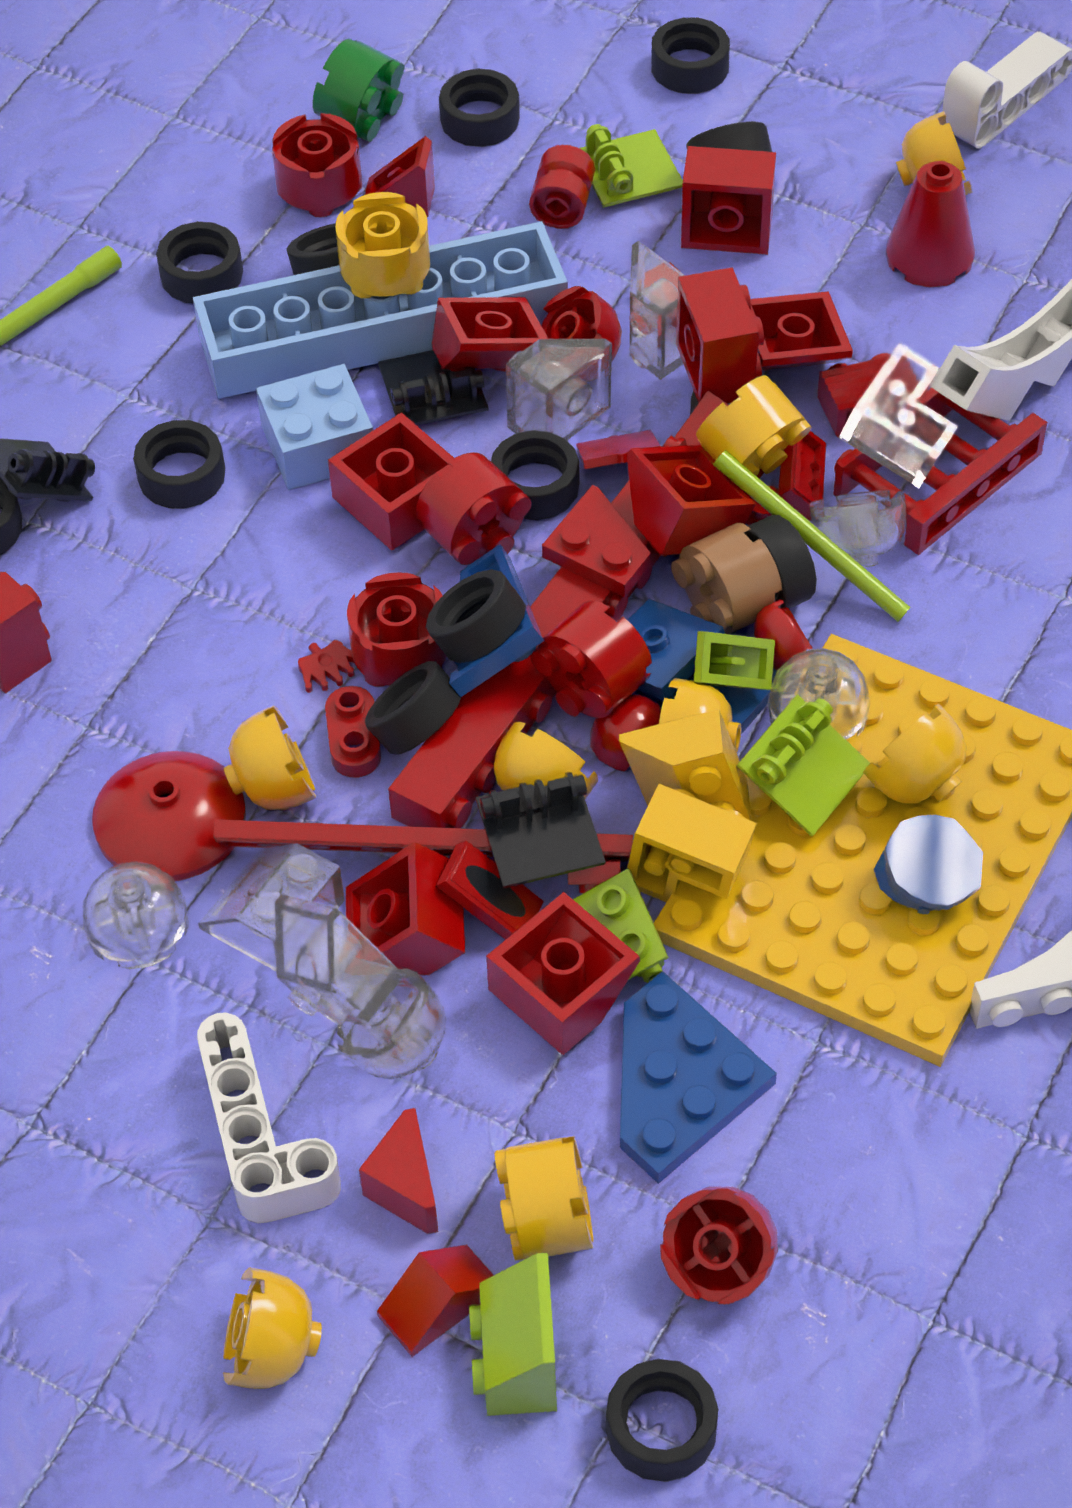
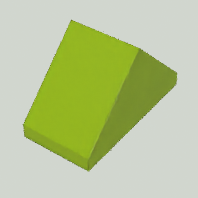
[694,631,775,690]

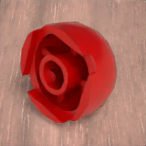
[537,286,622,381]
[660,1187,778,1304]

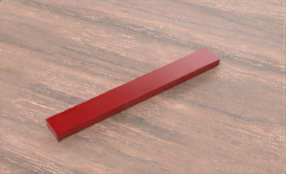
[213,819,633,862]

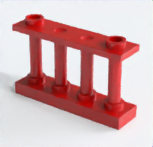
[833,387,1047,555]

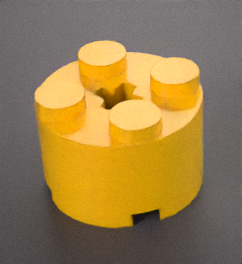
[335,192,430,299]
[696,375,812,476]
[495,1136,594,1261]

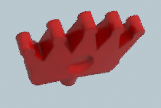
[298,640,355,693]

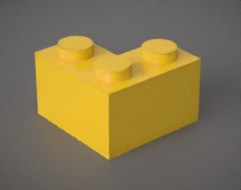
[627,784,757,902]

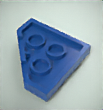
[620,971,777,1184]

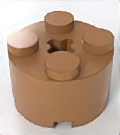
[671,523,782,634]

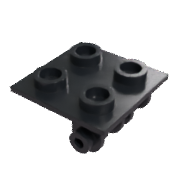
[378,350,489,426]
[0,438,95,502]
[476,772,606,889]

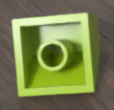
[469,1253,557,1416]

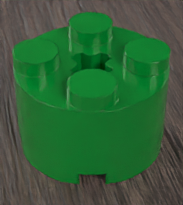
[312,39,405,142]

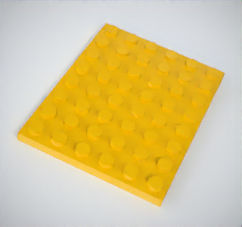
[654,634,1072,1067]

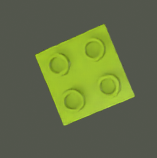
[580,124,683,208]
[736,694,870,837]
[573,868,669,983]

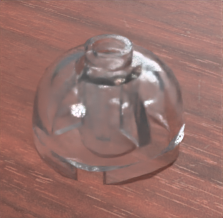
[809,490,907,568]
[768,648,870,739]
[83,861,189,969]
[337,968,446,1079]

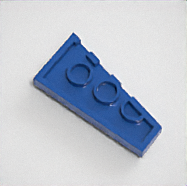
[449,544,544,698]

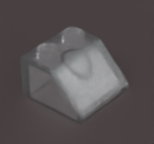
[629,241,685,380]
[506,339,612,441]
[198,843,345,976]
[275,894,404,1027]

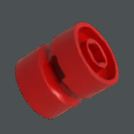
[529,145,596,229]

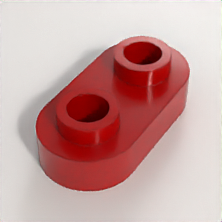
[325,686,381,778]

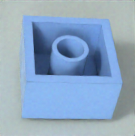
[256,364,373,490]

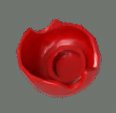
[754,600,822,675]
[590,695,661,771]

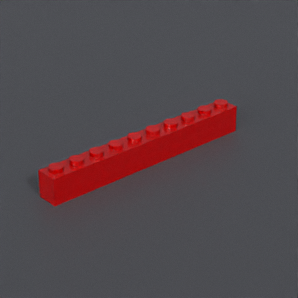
[388,481,667,828]

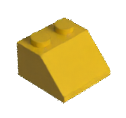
[619,709,751,820]

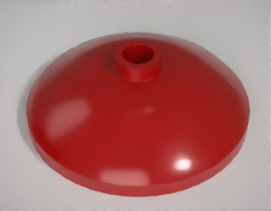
[92,751,246,882]

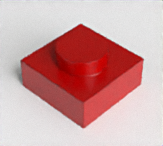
[567,858,621,893]

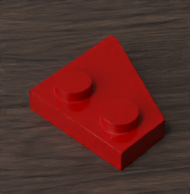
[542,485,651,597]

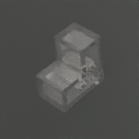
[839,343,959,488]

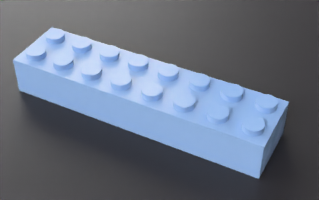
[193,221,568,399]

